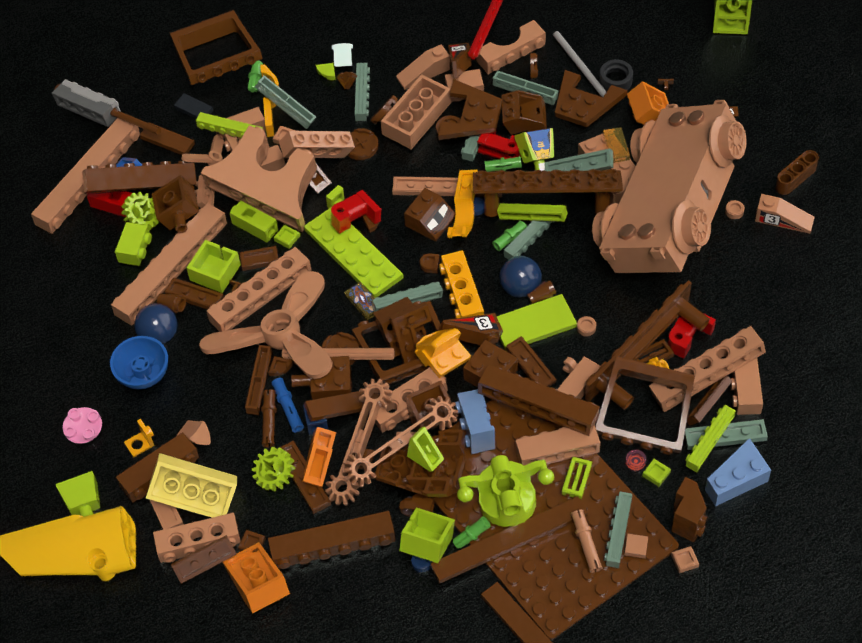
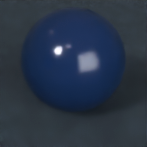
[499,256,542,297]
[134,303,177,344]

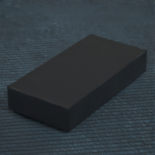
[174,93,213,119]

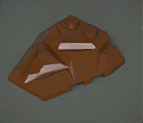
[375,429,466,497]

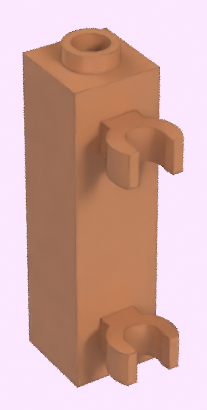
[557,356,600,399]

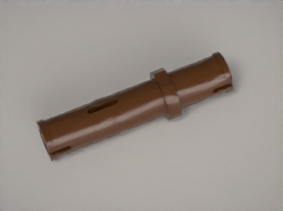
[261,389,277,448]

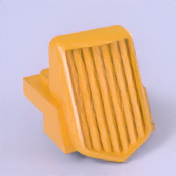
[414,328,471,378]

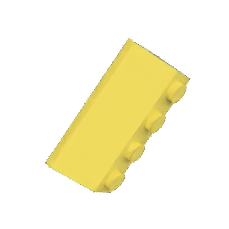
[146,453,237,518]

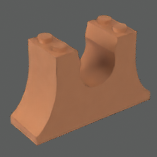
[201,125,317,232]

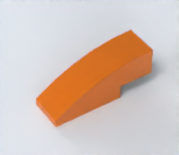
[302,427,336,488]

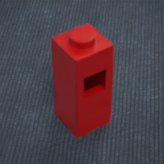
[87,191,135,217]

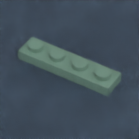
[545,148,614,171]
[684,419,768,450]

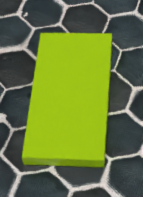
[497,294,577,352]

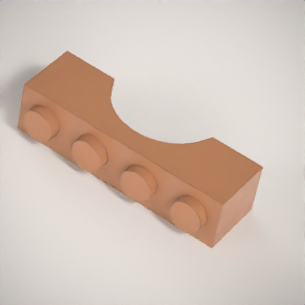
[476,20,546,74]

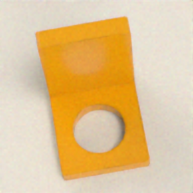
[124,419,154,457]

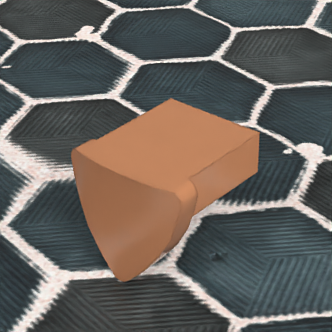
[177,420,210,445]

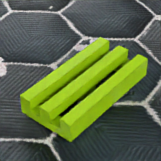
[562,457,592,500]

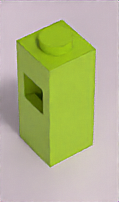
[230,200,278,242]

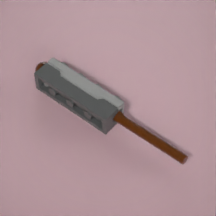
[52,79,161,135]

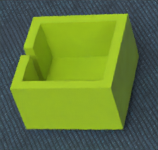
[187,240,241,293]
[399,507,455,563]

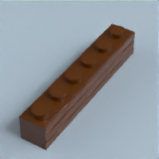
[245,345,272,415]

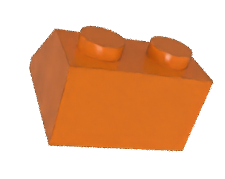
[627,81,669,125]

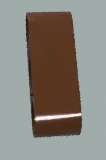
[775,150,819,195]

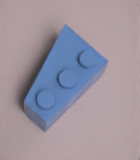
[455,389,495,454]
[705,438,771,506]

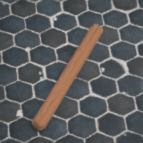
[282,348,395,360]

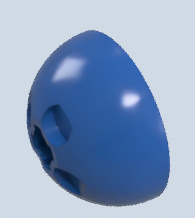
[110,336,168,389]

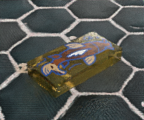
[345,282,375,320]

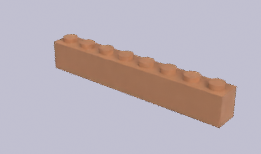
[31,118,140,233]
[111,203,227,326]

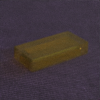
[603,127,630,163]

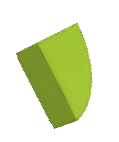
[316,63,336,80]

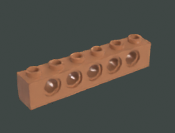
[207,247,311,332]
[649,326,766,412]

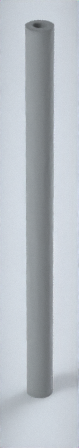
[553,31,606,97]

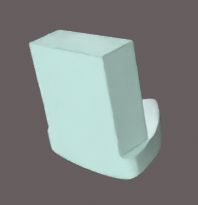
[332,43,353,67]

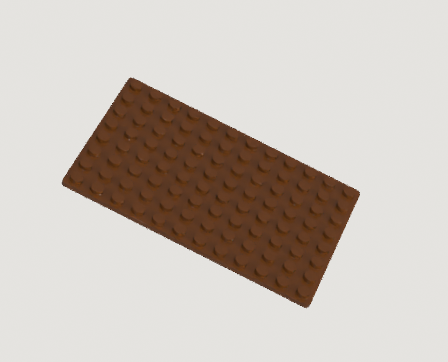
[435,378,679,640]

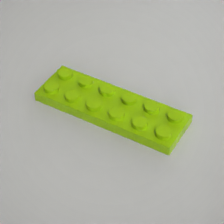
[304,207,403,299]

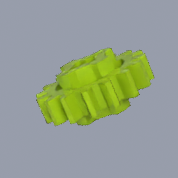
[121,192,159,231]
[252,447,295,491]

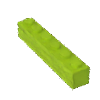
[196,112,263,138]
[497,203,568,222]
[685,405,736,472]

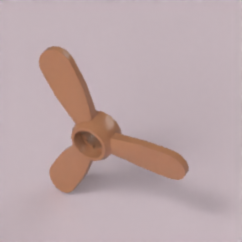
[200,271,333,379]

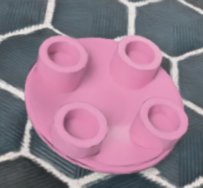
[63,407,102,444]

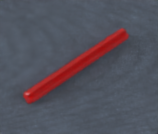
[468,0,503,59]

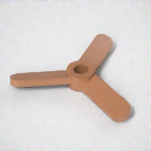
[181,134,224,166]

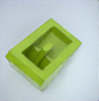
[407,427,444,472]

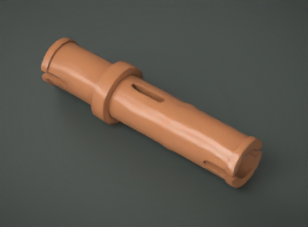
[571,509,603,573]

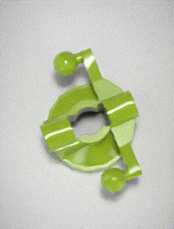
[457,455,554,527]

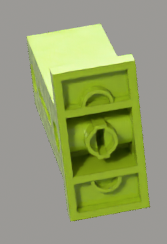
[713,0,752,34]

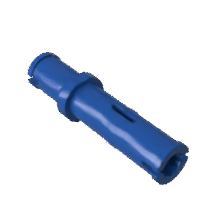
[272,378,304,432]

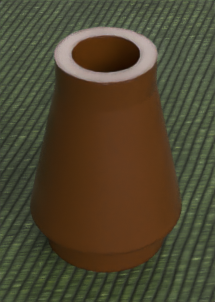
[527,280,556,304]
[157,293,186,313]

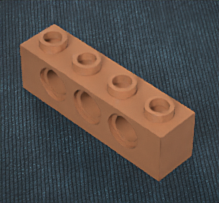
[279,131,355,158]
[369,367,448,433]
[153,513,241,563]

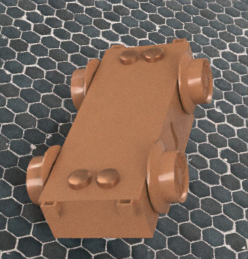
[592,100,746,273]

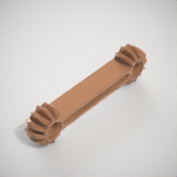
[325,379,393,506]
[342,396,458,487]

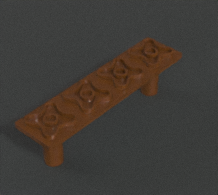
[473,169,623,217]
[585,280,710,410]

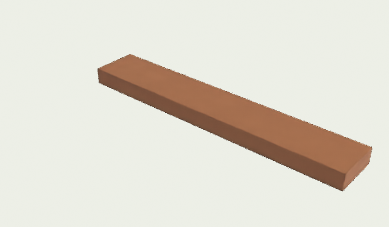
[392,177,502,197]

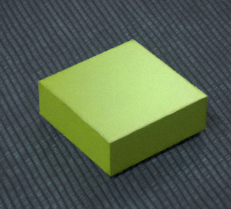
[326,185,344,208]
[274,225,300,249]
[642,459,671,487]

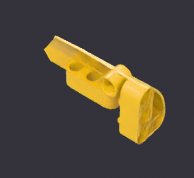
[0,506,136,581]

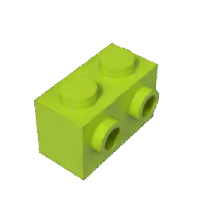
[115,222,152,266]

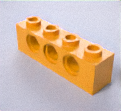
[439,250,484,318]

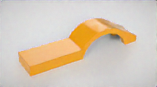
[260,64,279,137]
[447,170,478,238]

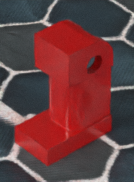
[477,132,521,159]
[331,190,381,234]
[668,315,716,359]

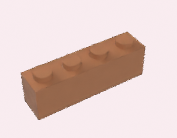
[730,347,763,415]
[515,425,600,466]

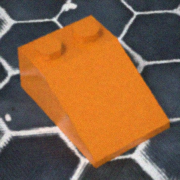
[223,542,290,613]

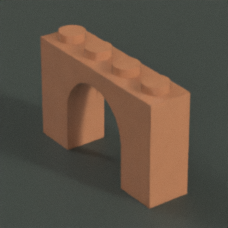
[218,107,285,171]

